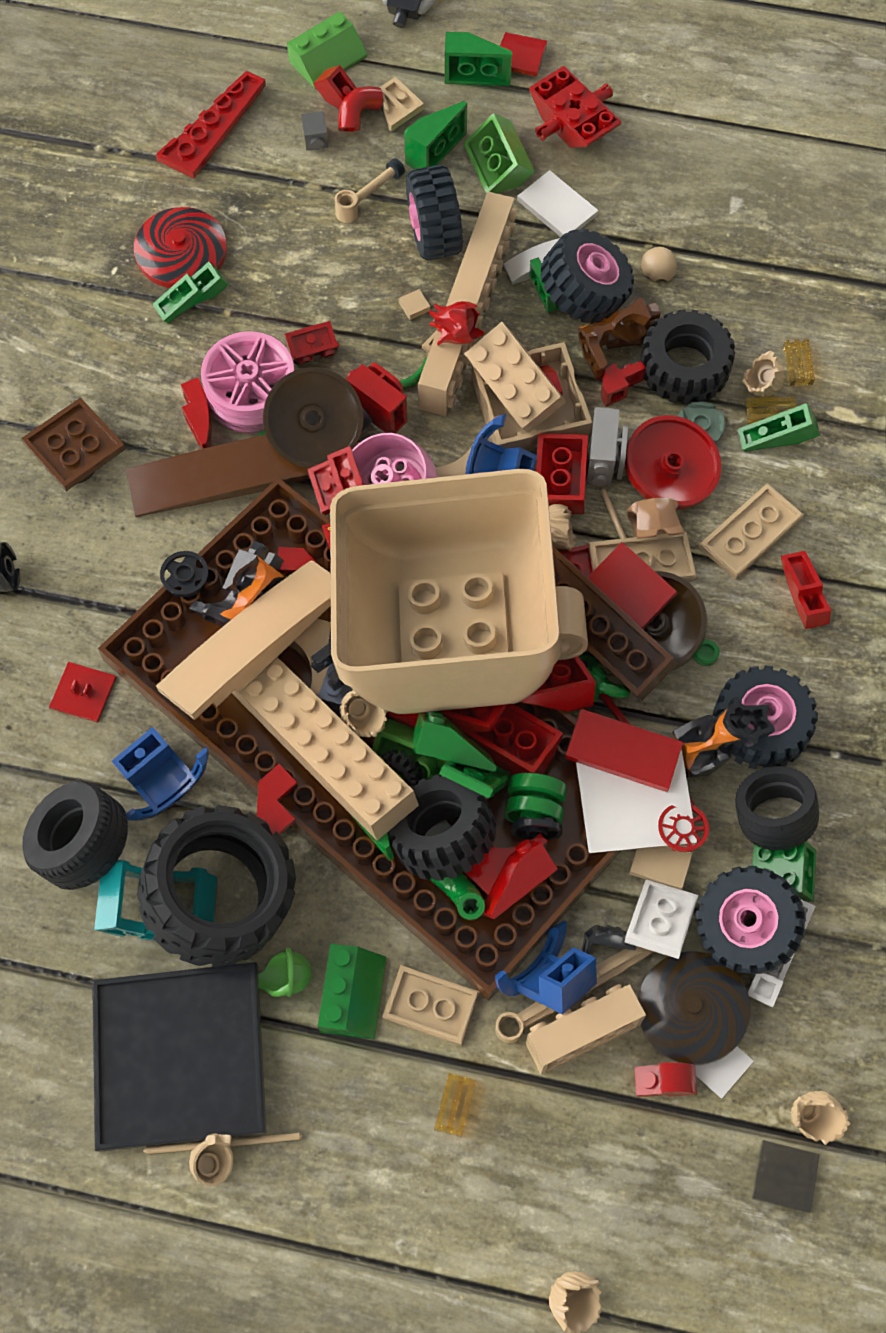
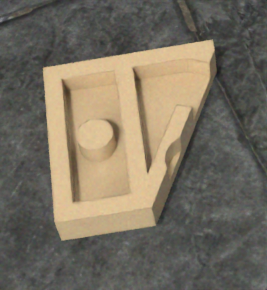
[379,77,424,132]

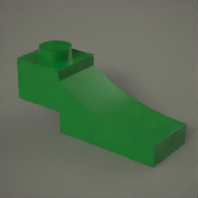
[153,262,229,324]

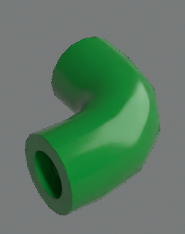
[430,873,485,920]

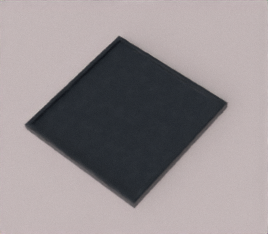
[92,962,267,1152]

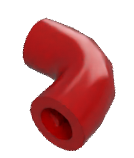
[338,86,383,132]

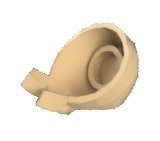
[189,1133,233,1186]

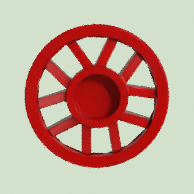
[658,805,709,852]

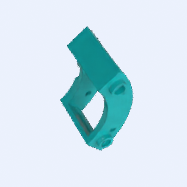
[94,860,217,941]

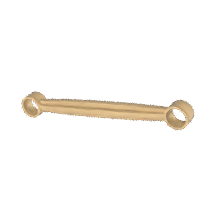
[495,931,688,1043]

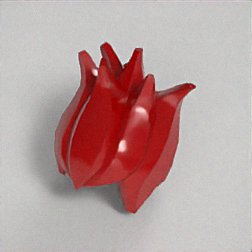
[429,301,484,346]

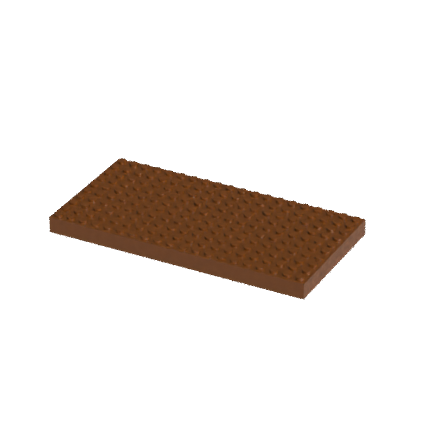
[97,478,622,1001]

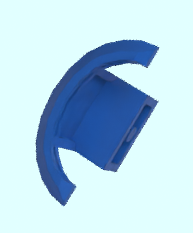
[465,414,537,475]
[112,727,209,821]
[495,921,597,1015]

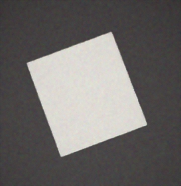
[576,750,697,853]

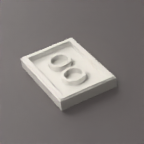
[517,170,598,237]
[625,880,698,959]

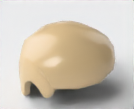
[640,247,678,282]

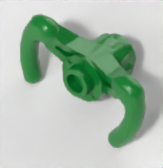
[579,652,630,702]

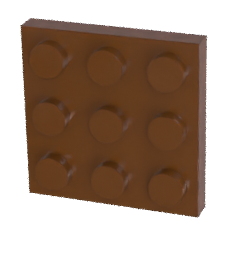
[21,397,126,492]

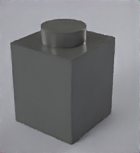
[301,111,329,151]

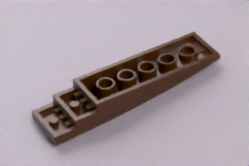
[126,434,310,517]

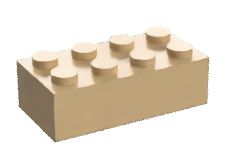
[464,322,567,433]
[526,984,646,1075]

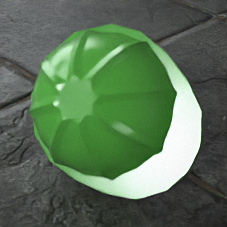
[258,947,311,997]

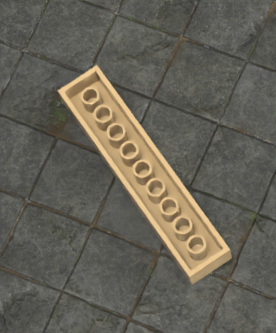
[418,191,517,416]
[232,657,419,840]

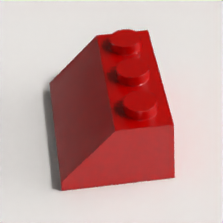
[536,434,589,514]
[466,704,563,775]

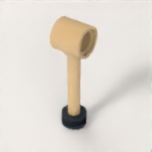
[335,158,405,223]

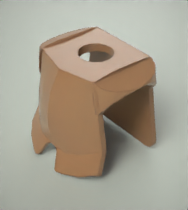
[626,498,685,539]

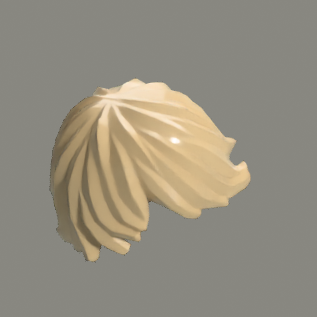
[742,351,786,397]
[549,504,576,551]
[340,690,388,737]
[790,1091,850,1145]
[549,1271,602,1333]

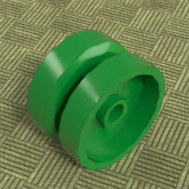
[503,773,567,825]

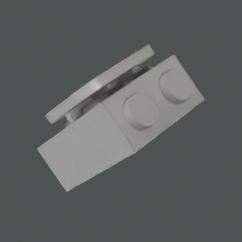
[587,407,628,486]

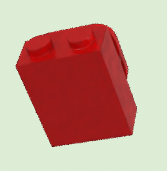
[346,362,408,434]

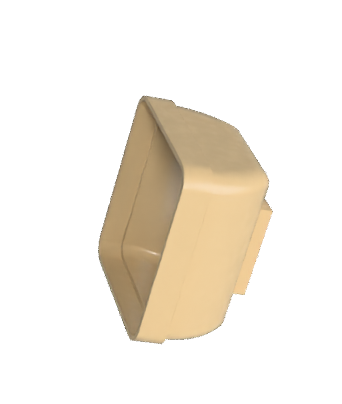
[330,469,588,714]

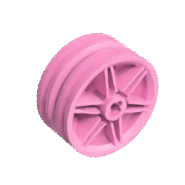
[201,332,294,434]

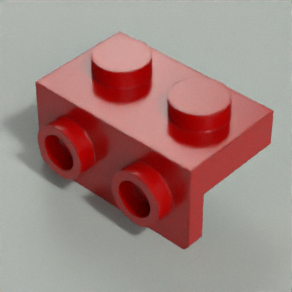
[284,321,339,364]

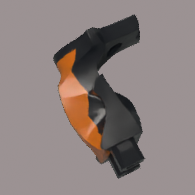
[190,541,285,627]
[672,697,775,778]

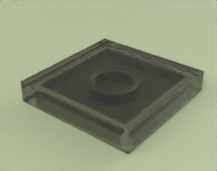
[752,1140,820,1213]

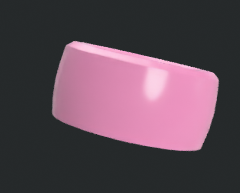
[352,433,438,485]

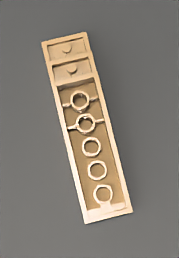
[156,560,331,720]

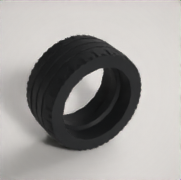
[735,766,820,851]

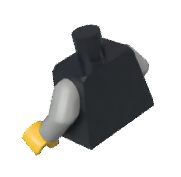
[382,0,443,28]

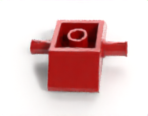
[529,66,621,148]

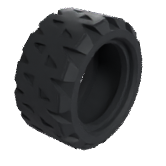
[137,805,296,967]

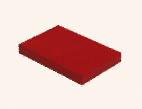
[587,542,678,629]

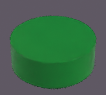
[693,639,720,666]

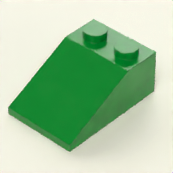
[445,31,512,86]
[404,101,467,170]
[412,711,497,772]

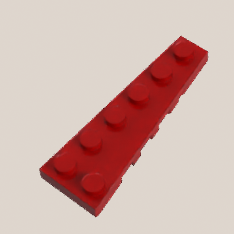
[155,71,266,179]

